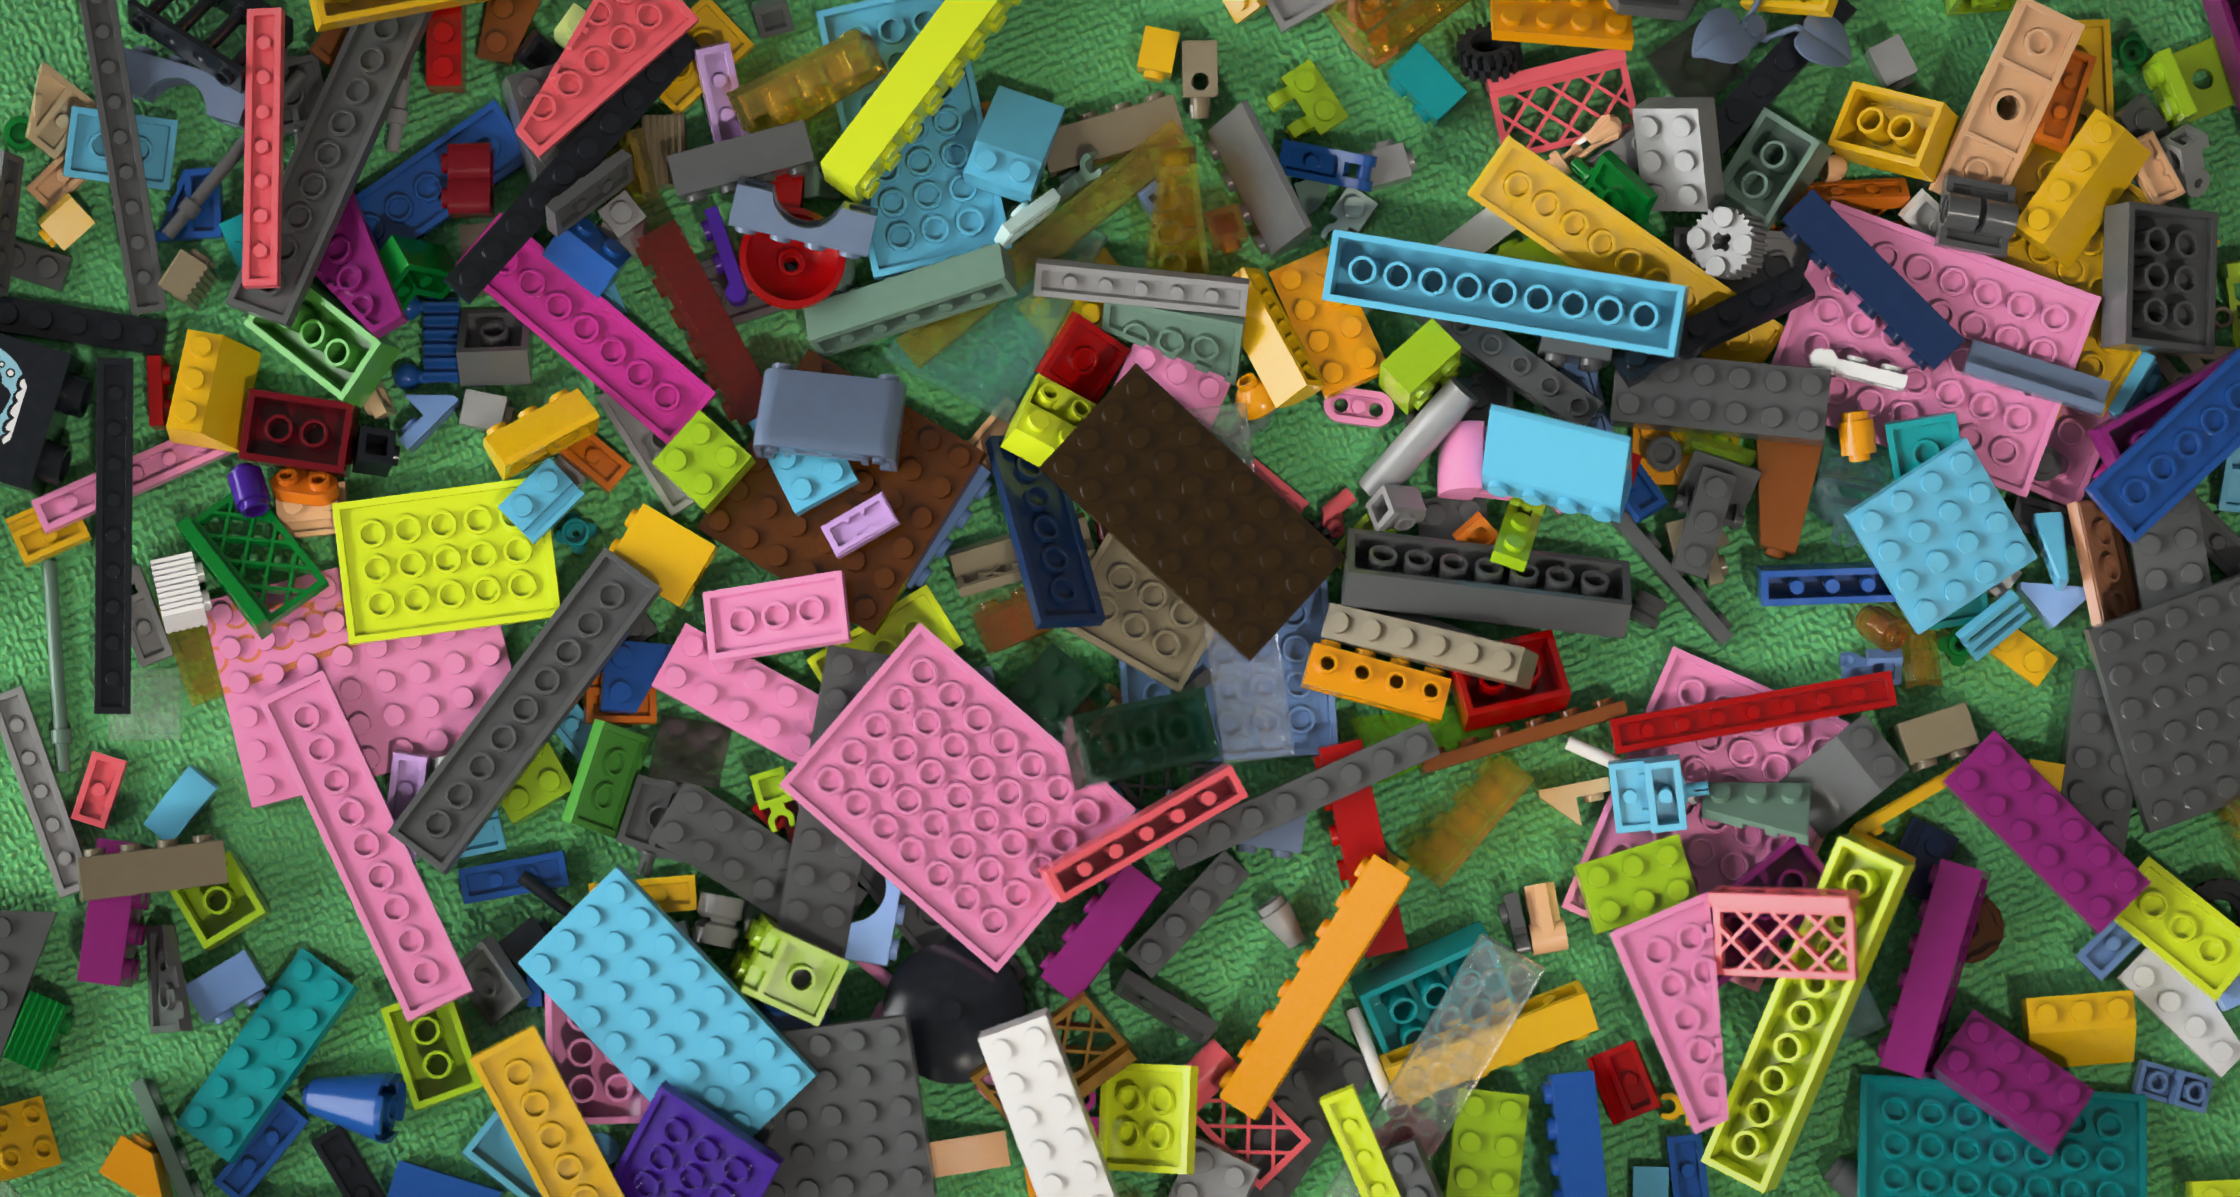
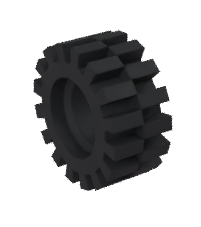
[1457,22,1523,83]

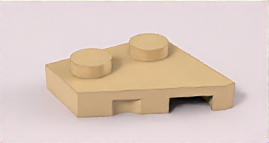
[25,62,97,160]

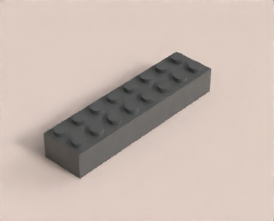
[1342,528,1632,638]

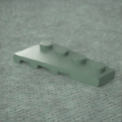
[1101,303,1246,386]

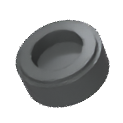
[1645,436,1682,473]

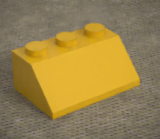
[166,329,262,453]
[483,388,600,481]
[2020,990,2137,1067]

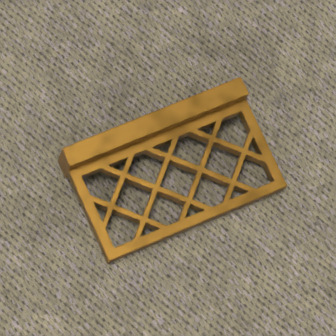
[969,990,1137,1124]

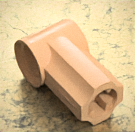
[1523,881,1569,956]

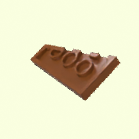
[477,0,543,66]

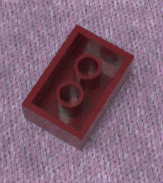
[238,388,360,478]

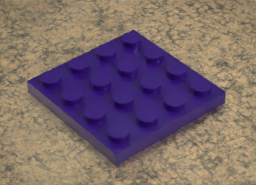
[613,1080,785,1197]

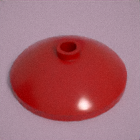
[739,207,846,310]

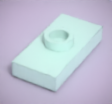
[994,188,1061,249]

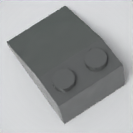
[1777,714,1910,839]

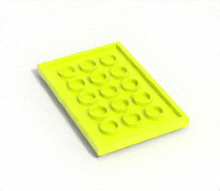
[332,478,561,645]

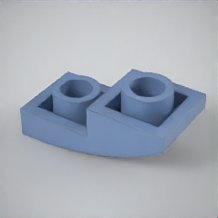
[2129,1059,2214,1114]

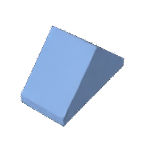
[2016,582,2086,630]

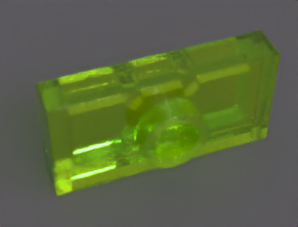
[1681,431,1756,467]

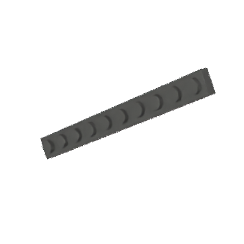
[79,0,168,315]

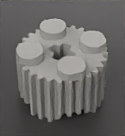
[1686,206,1768,280]

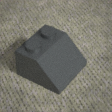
[456,308,533,387]

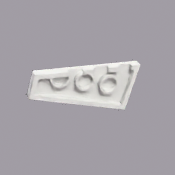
[2116,947,2240,1078]

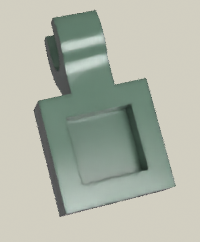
[1056,149,1110,205]

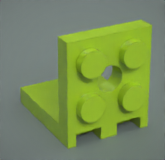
[2141,37,2236,130]
[729,913,849,1027]

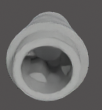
[1257,894,1306,949]

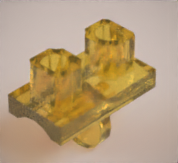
[1900,625,1942,689]

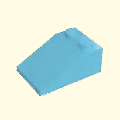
[963,85,1066,204]

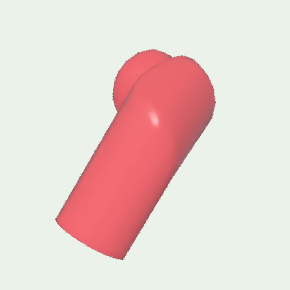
[1320,487,1357,539]

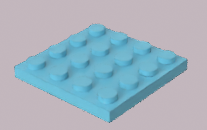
[1843,437,2038,635]

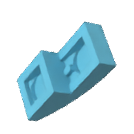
[144,765,219,840]

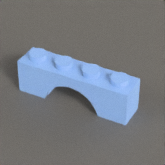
[845,878,906,967]

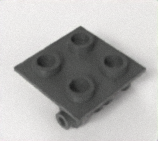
[1670,449,1762,530]

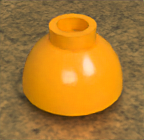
[1235,373,1276,420]

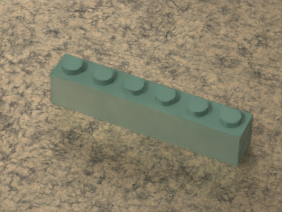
[804,242,1018,358]

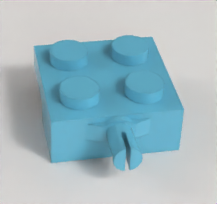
[1608,754,1709,834]

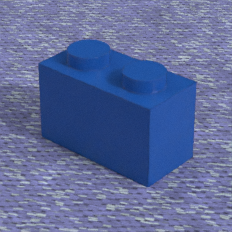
[542,217,632,298]

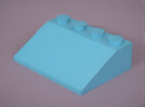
[1482,404,1632,523]

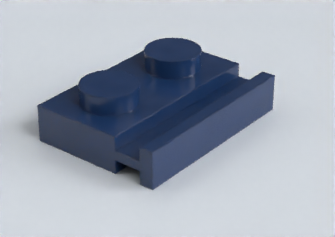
[1896,816,1959,901]

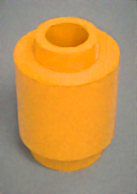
[1837,410,1877,462]

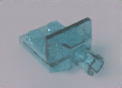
[1808,426,1892,547]

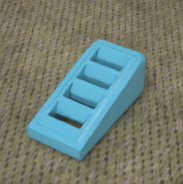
[2030,512,2069,591]

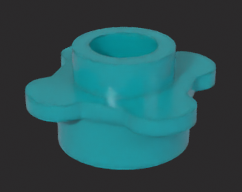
[555,512,598,554]

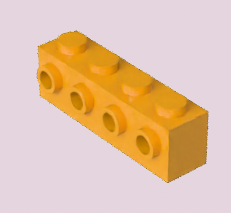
[1300,639,1452,724]

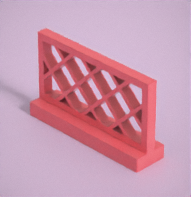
[1484,49,1636,154]
[1708,885,1859,980]

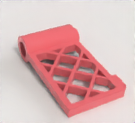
[1185,1038,1312,1191]

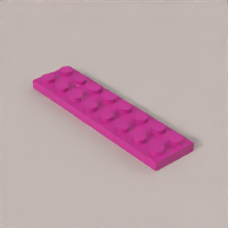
[455,212,717,445]

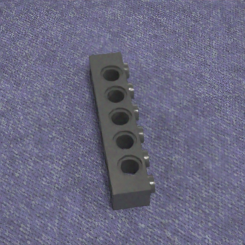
[1411,315,1604,428]

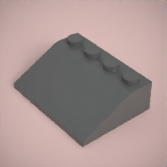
[1205,100,1312,261]
[2101,202,2218,354]

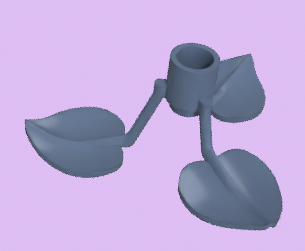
[1691,0,1852,67]

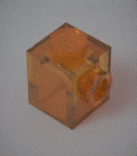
[1203,203,1248,255]

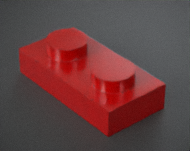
[146,355,173,430]

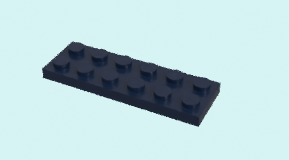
[985,435,1106,629]

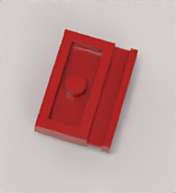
[1586,1039,1663,1125]

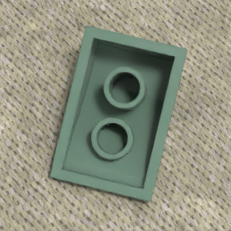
[1719,107,1833,230]

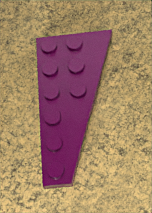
[316,190,409,339]

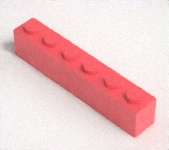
[1038,764,1248,903]

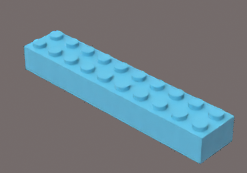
[1322,229,1690,358]

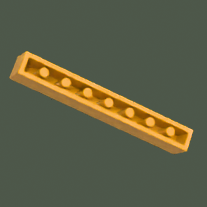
[1218,854,1413,1120]

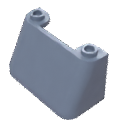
[753,363,907,472]

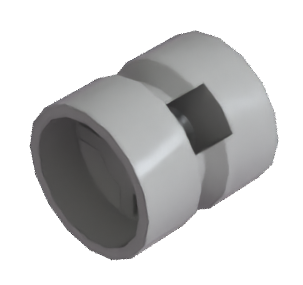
[692,892,746,950]

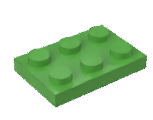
[561,718,652,839]

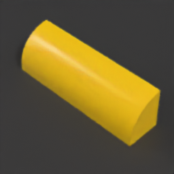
[1231,267,1325,408]

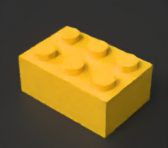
[1827,81,1960,183]

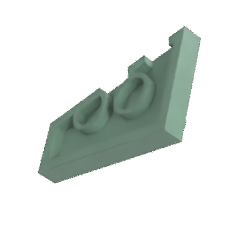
[1701,782,1811,846]

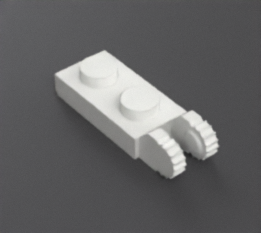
[1809,347,1908,393]

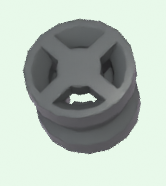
[1629,589,1668,630]

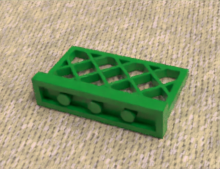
[176,493,330,640]

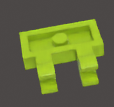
[1266,59,1349,141]

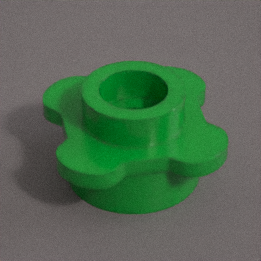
[2111,32,2153,74]
[1937,625,1972,667]

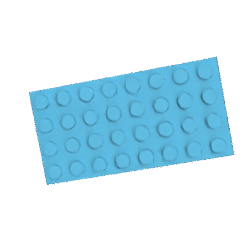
[816,0,1013,281]
[518,864,819,1137]

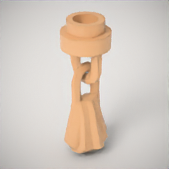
[1547,114,1622,176]

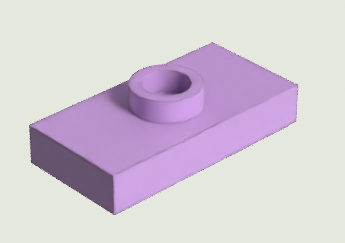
[821,492,901,559]

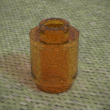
[1855,605,1908,652]

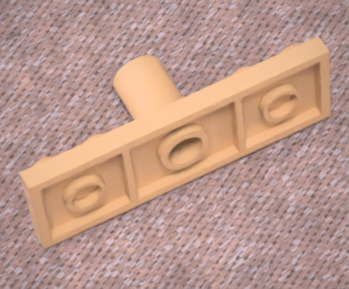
[1928,0,2085,195]

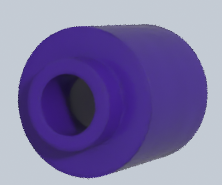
[227,463,271,518]

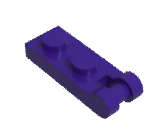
[701,206,749,308]

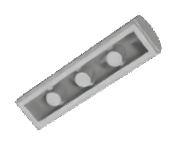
[1358,376,1479,497]

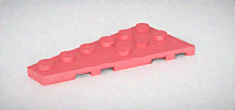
[516,0,699,159]

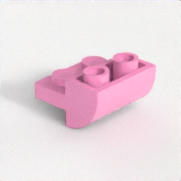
[1437,420,1512,501]

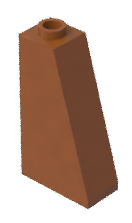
[1753,430,1827,560]

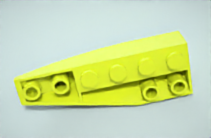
[1000,373,1097,467]

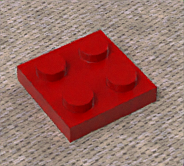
[1035,311,1131,404]

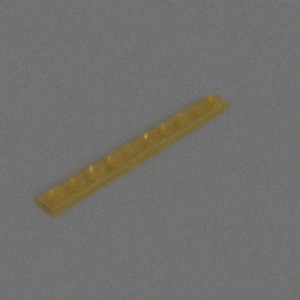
[896,119,1195,370]

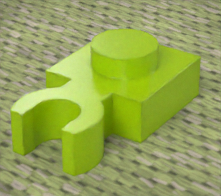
[750,766,796,833]

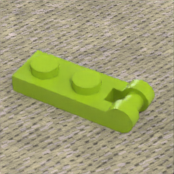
[1490,497,1546,573]

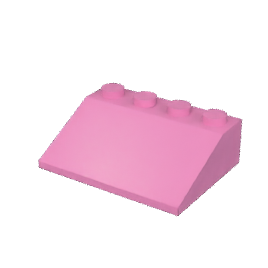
[545,993,650,1125]

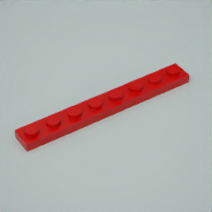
[1609,670,1897,755]

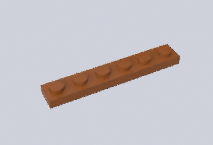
[1417,697,1628,776]

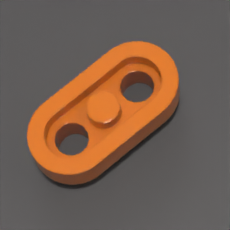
[270,468,340,506]

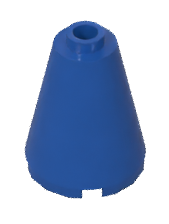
[302,1072,406,1144]

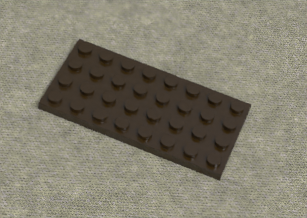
[1039,363,1346,662]

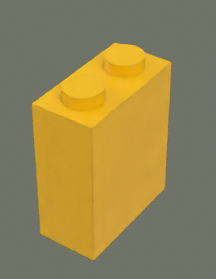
[608,503,719,610]

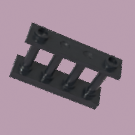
[127,0,293,94]

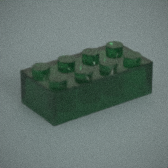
[1058,686,1221,791]

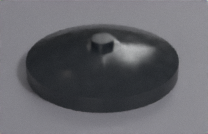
[883,940,1026,1085]

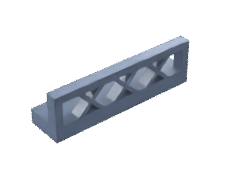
[1962,339,2111,416]

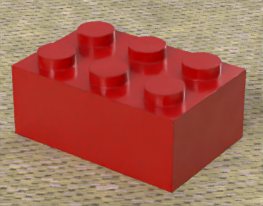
[1445,630,1571,732]

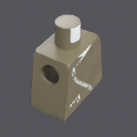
[1181,40,1218,119]

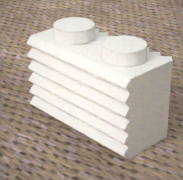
[150,551,212,634]

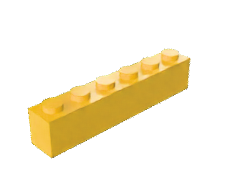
[1379,980,1599,1106]

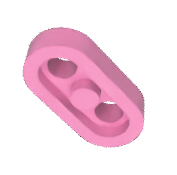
[1323,388,1394,428]

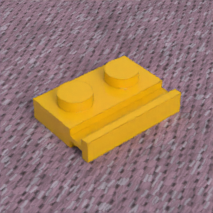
[5,507,92,568]

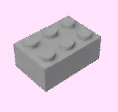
[1632,97,1725,212]

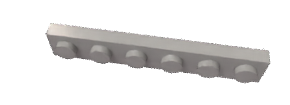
[1033,258,1249,317]
[0,686,84,898]

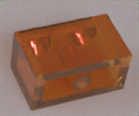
[973,587,1055,656]

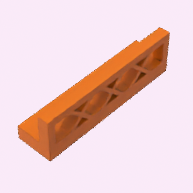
[1769,177,1910,231]

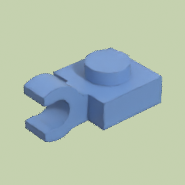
[1839,648,1903,685]

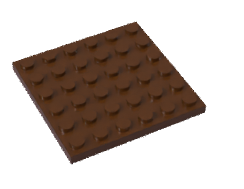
[697,349,987,636]

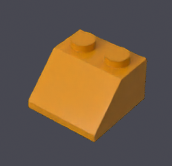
[99,1132,174,1197]

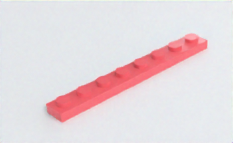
[242,7,285,289]

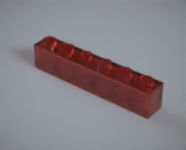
[635,218,763,426]

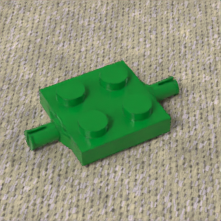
[1569,150,1662,239]

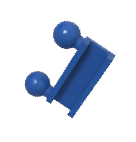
[393,296,461,391]

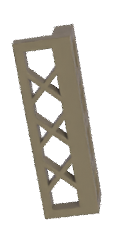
[948,512,1096,598]

